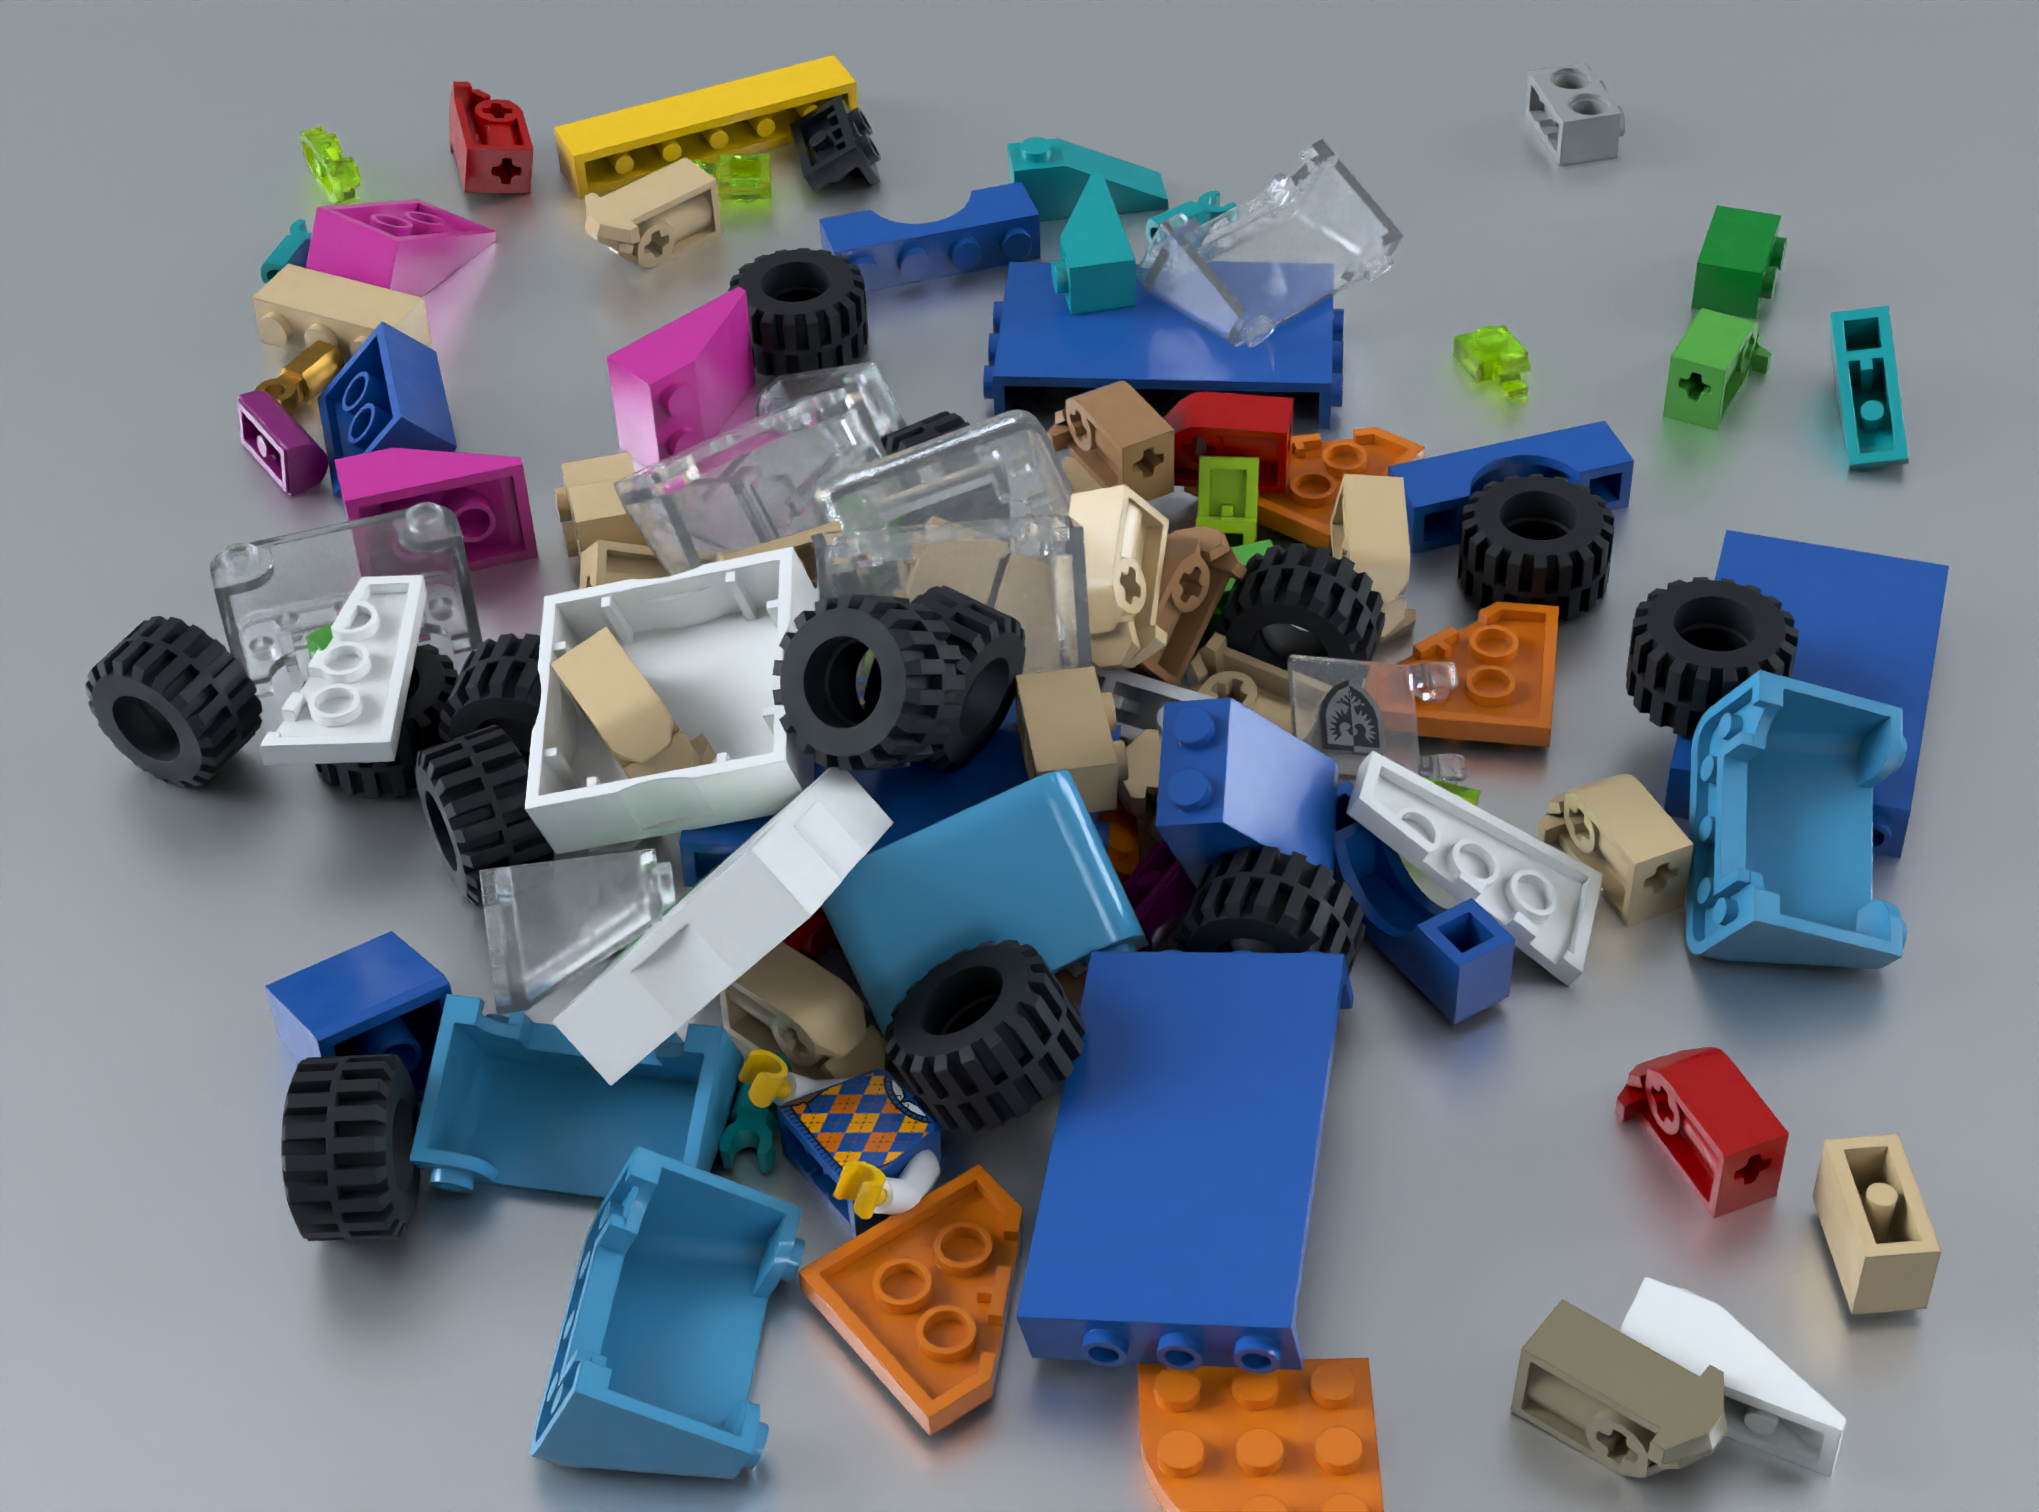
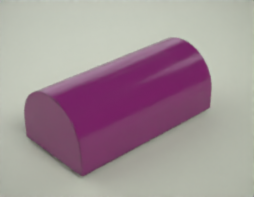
[237,391,328,497]
[1122,842,1197,952]

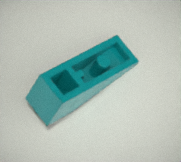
[1007,137,1168,222]
[1051,172,1136,315]
[1830,306,1909,470]

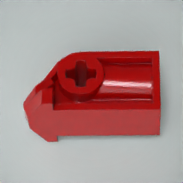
[449,81,533,194]
[1163,392,1294,494]
[1615,1047,1789,1219]

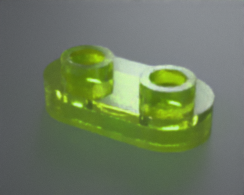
[299,126,361,204]

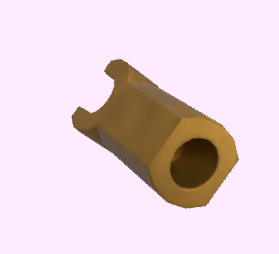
[255,340,345,416]

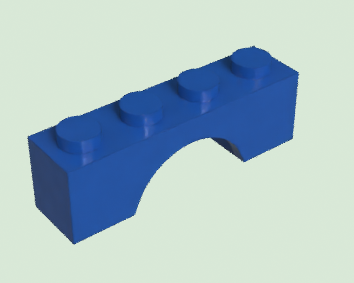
[819,182,1041,292]
[1388,421,1634,554]
[1333,780,1515,1025]

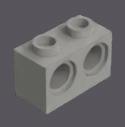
[1525,63,1625,166]

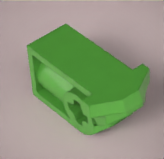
[1663,308,1772,431]

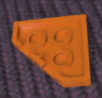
[1184,427,1425,552]
[1363,601,1559,747]
[798,1164,1024,1436]

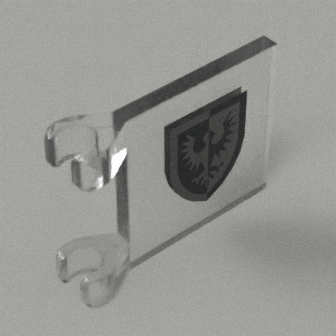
[1287,654,1467,793]

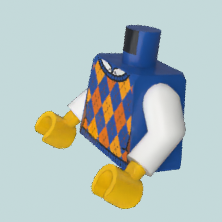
[738,1049,943,1237]

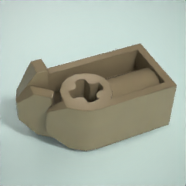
[1510,1299,1728,1478]

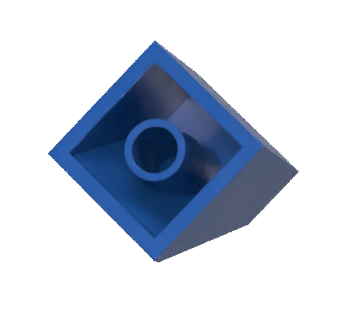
[1155,697,1338,889]
[265,931,452,1103]

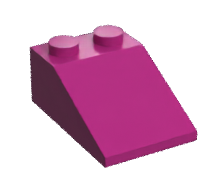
[306,199,497,297]
[607,287,756,477]
[334,448,539,581]

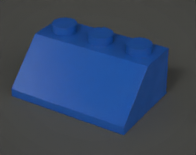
[317,321,457,500]

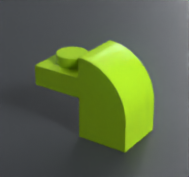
[1195,455,1259,547]

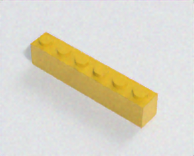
[554,55,858,200]

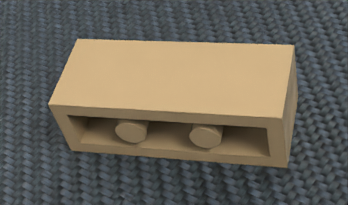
[251,264,432,364]

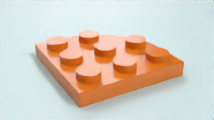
[1138,1358,1384,1512]

